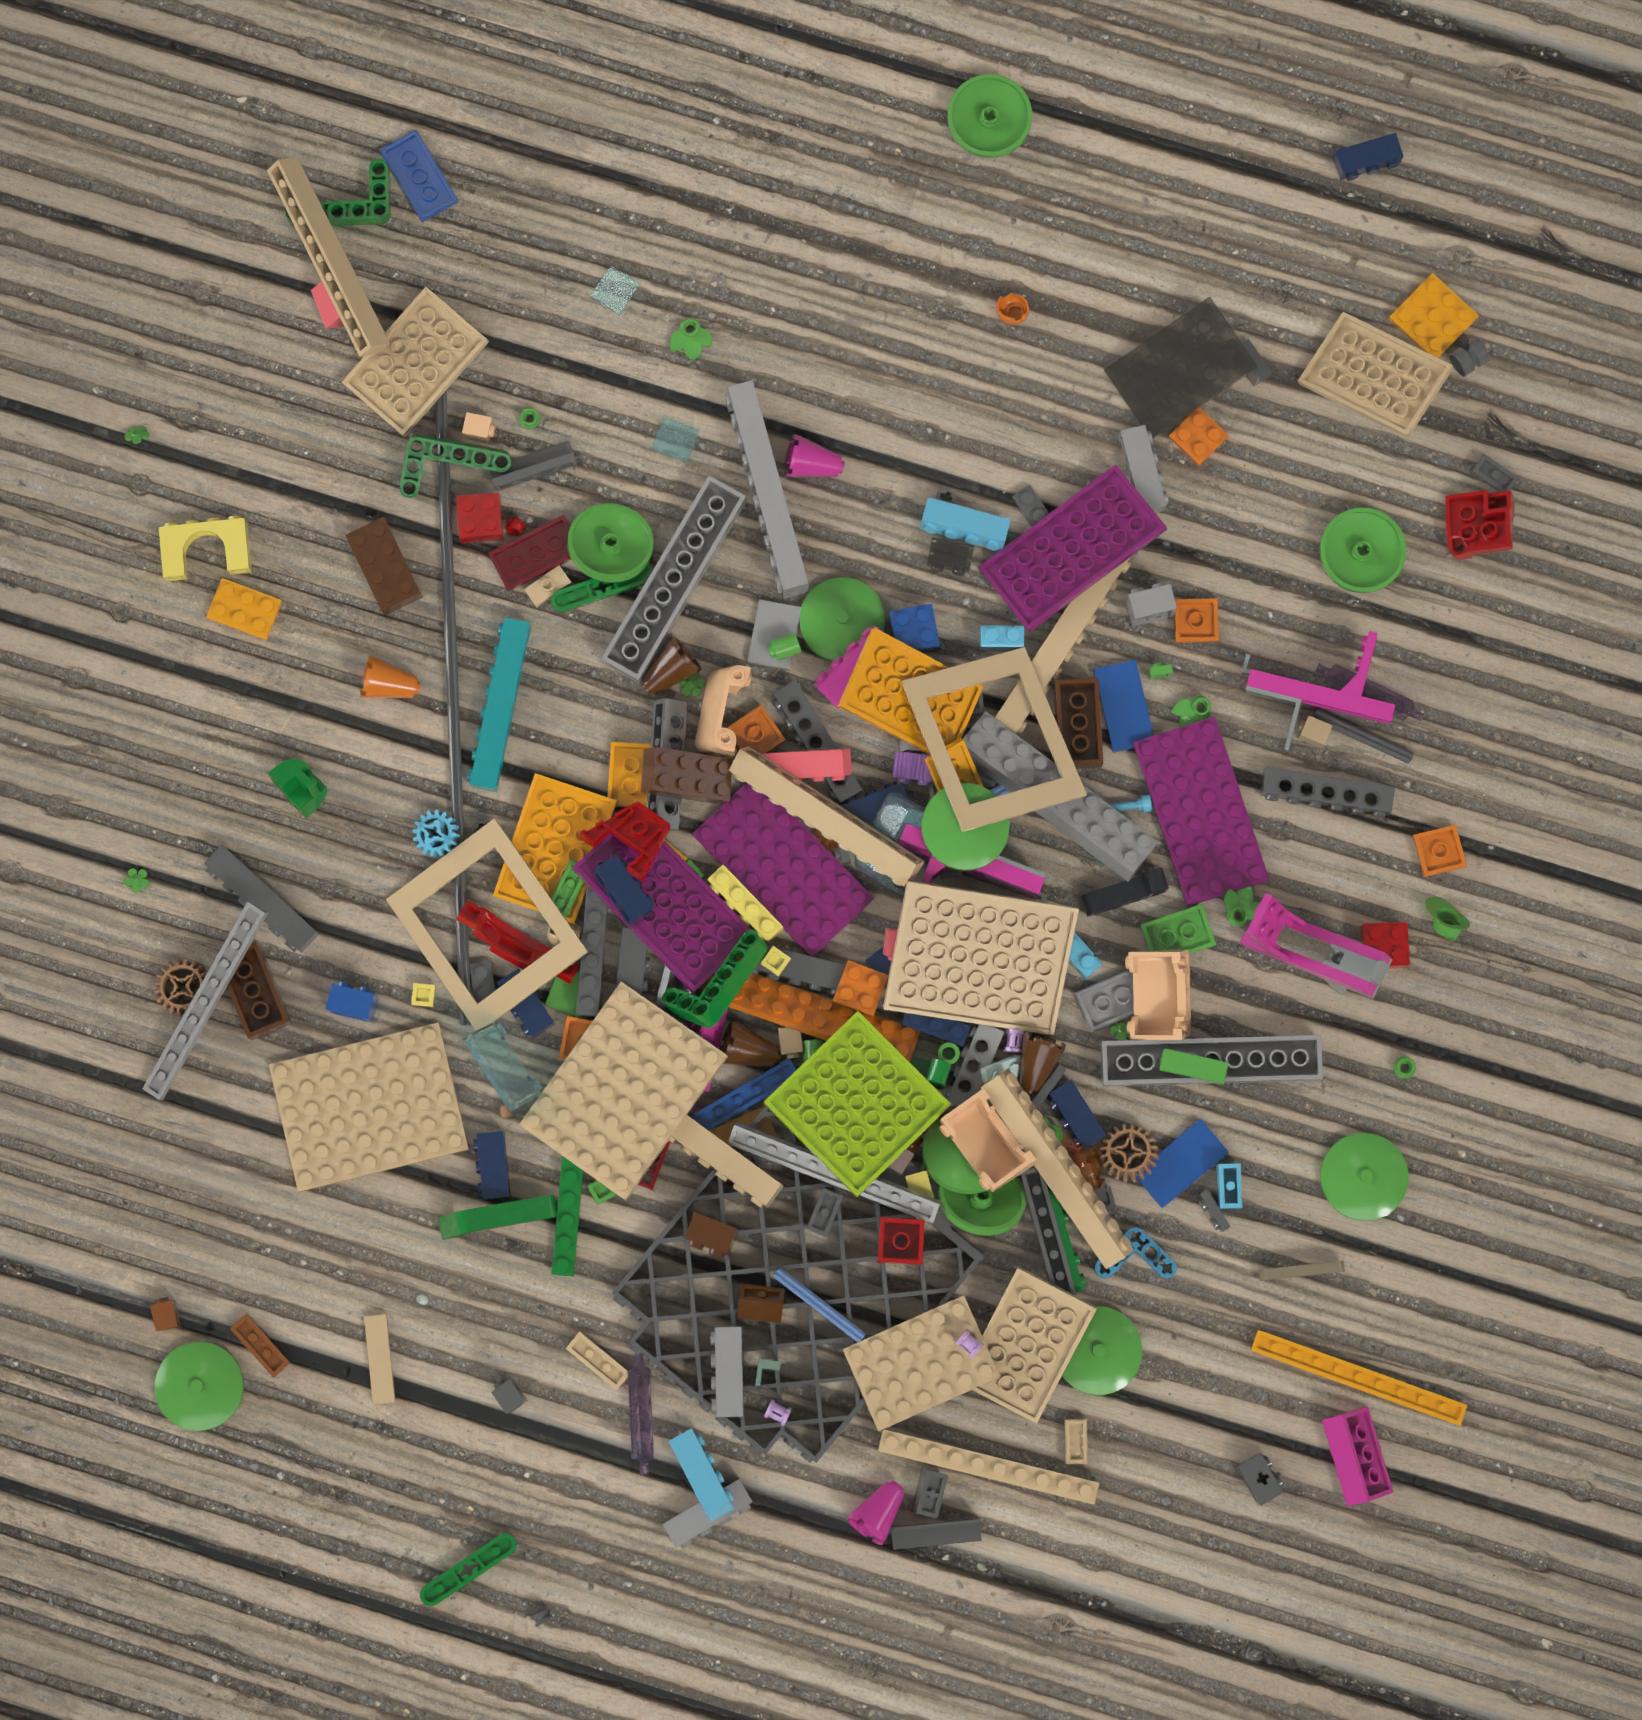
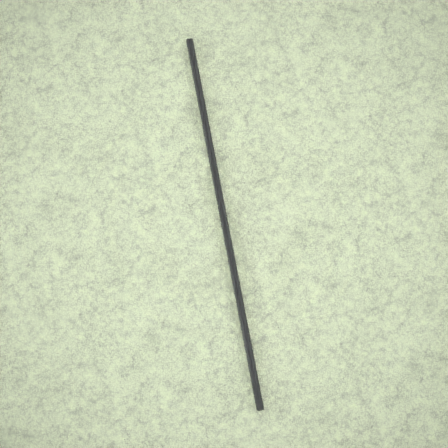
[435,391,471,1026]

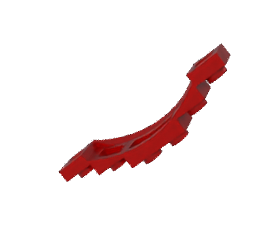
[456,900,580,984]

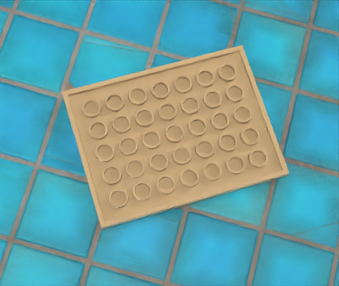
[883,880,1079,1035]
[519,982,728,1200]
[269,1022,469,1192]

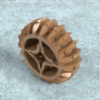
[154,958,208,1017]
[1100,1124,1159,1183]

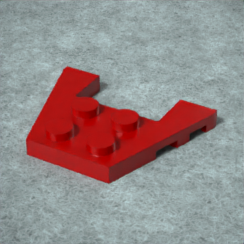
[579,801,671,882]

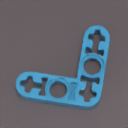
[1094,1227,1177,1279]

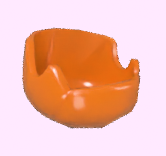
[996,293,1030,325]

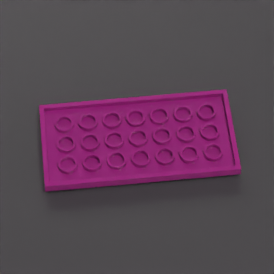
[978,464,1167,633]
[1133,717,1270,907]
[692,782,874,957]
[572,834,751,993]

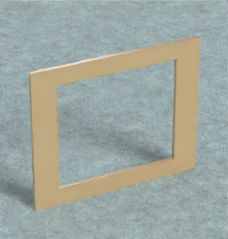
[901,647,1087,832]
[386,818,588,1033]

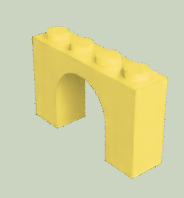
[159,516,252,582]

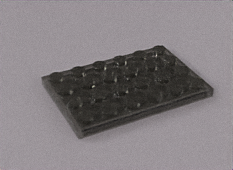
[1104,297,1258,439]

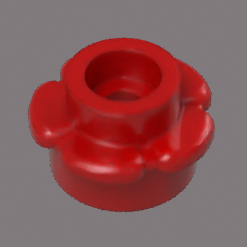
[505,517,526,536]

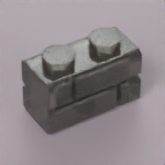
[927,537,974,576]

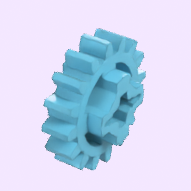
[412,810,460,857]

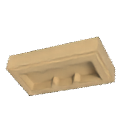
[524,565,572,608]
[1064,1419,1088,1464]

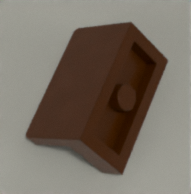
[737,1284,785,1323]

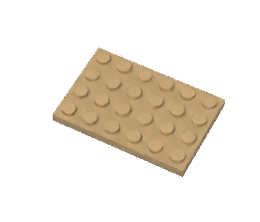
[342,287,489,437]
[1298,312,1453,438]
[972,1266,1097,1424]
[843,1296,1000,1431]

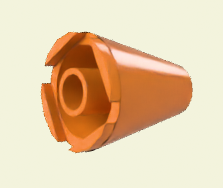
[360,655,421,698]

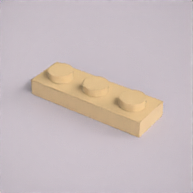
[566,1331,631,1391]

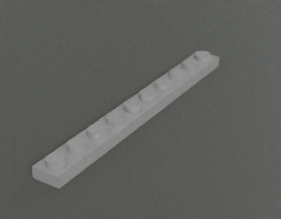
[142,902,268,1100]
[728,1122,941,1223]

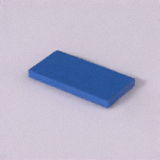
[380,130,459,223]
[1094,660,1154,753]
[1136,1119,1229,1208]

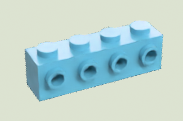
[920,497,1011,551]
[669,1428,735,1522]

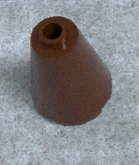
[642,637,702,695]
[720,1022,781,1067]
[1019,1031,1066,1094]

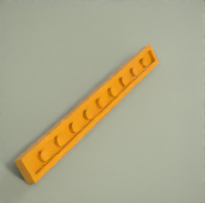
[1250,1330,1467,1426]

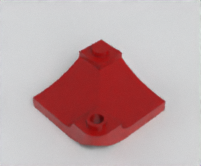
[1445,490,1515,560]

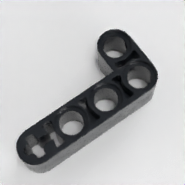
[1080,867,1169,917]

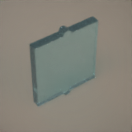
[590,266,640,315]
[652,417,699,463]

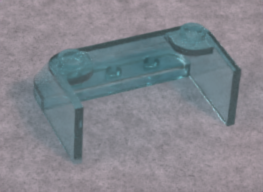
[854,793,926,896]
[463,1022,543,1116]

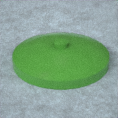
[947,74,1032,158]
[567,503,654,582]
[1320,508,1406,593]
[800,577,885,662]
[921,783,1009,871]
[922,1119,985,1194]
[1320,1133,1409,1221]
[938,1177,1026,1236]
[1062,1306,1142,1395]
[155,1342,244,1431]

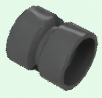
[1449,338,1490,377]

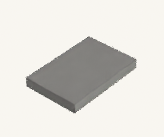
[747,599,801,671]
[1074,970,1134,1033]

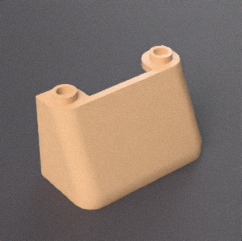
[695,665,752,760]
[1125,950,1191,1040]
[939,1088,1036,1192]

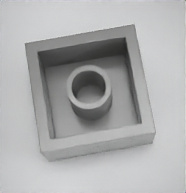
[1125,582,1177,627]

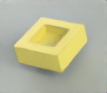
[761,946,791,977]
[411,983,436,1008]

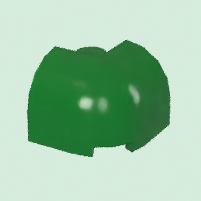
[268,759,327,818]

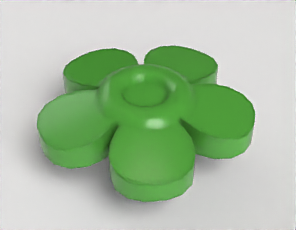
[125,426,150,444]
[680,674,705,697]
[124,868,149,893]
[1110,1021,1130,1041]

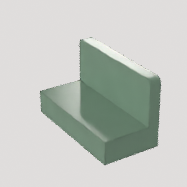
[755,1359,781,1386]

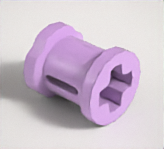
[1004,1029,1025,1054]
[955,1329,984,1359]
[764,1399,792,1426]

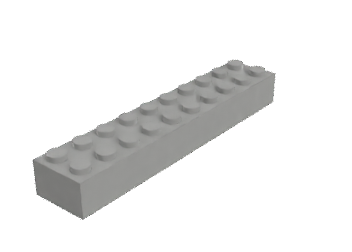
[725,380,809,599]
[601,476,746,684]
[963,712,1158,882]
[1100,1035,1323,1087]

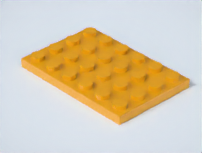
[838,628,984,755]
[493,773,617,924]

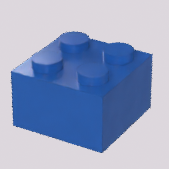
[889,604,940,653]
[325,981,379,1023]

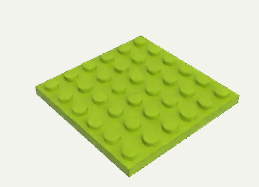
[764,1011,951,1197]

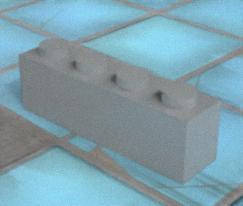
[1119,425,1169,513]
[711,1327,744,1417]
[662,1479,753,1549]

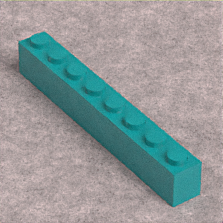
[467,618,532,793]

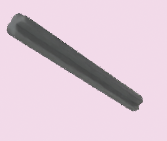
[1313,709,1414,764]

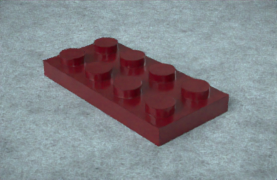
[488,514,572,592]

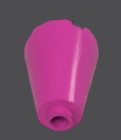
[784,434,845,477]
[847,1481,904,1545]

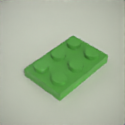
[1140,904,1216,955]

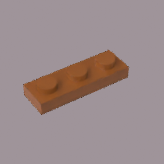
[230,1314,291,1378]

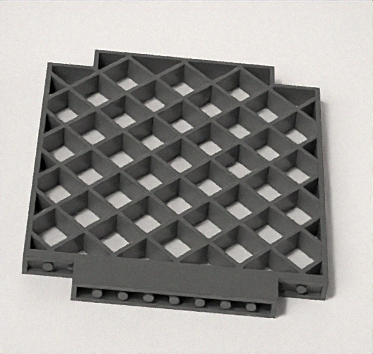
[612,1106,984,1463]

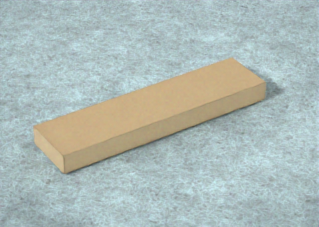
[364,1314,396,1405]

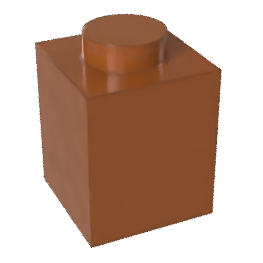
[150,1297,181,1332]

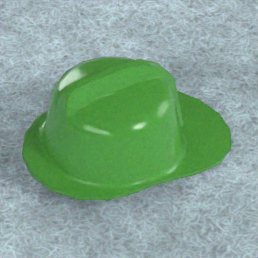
[1425,897,1470,941]

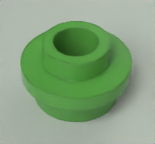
[519,408,541,429]
[1394,1057,1416,1079]

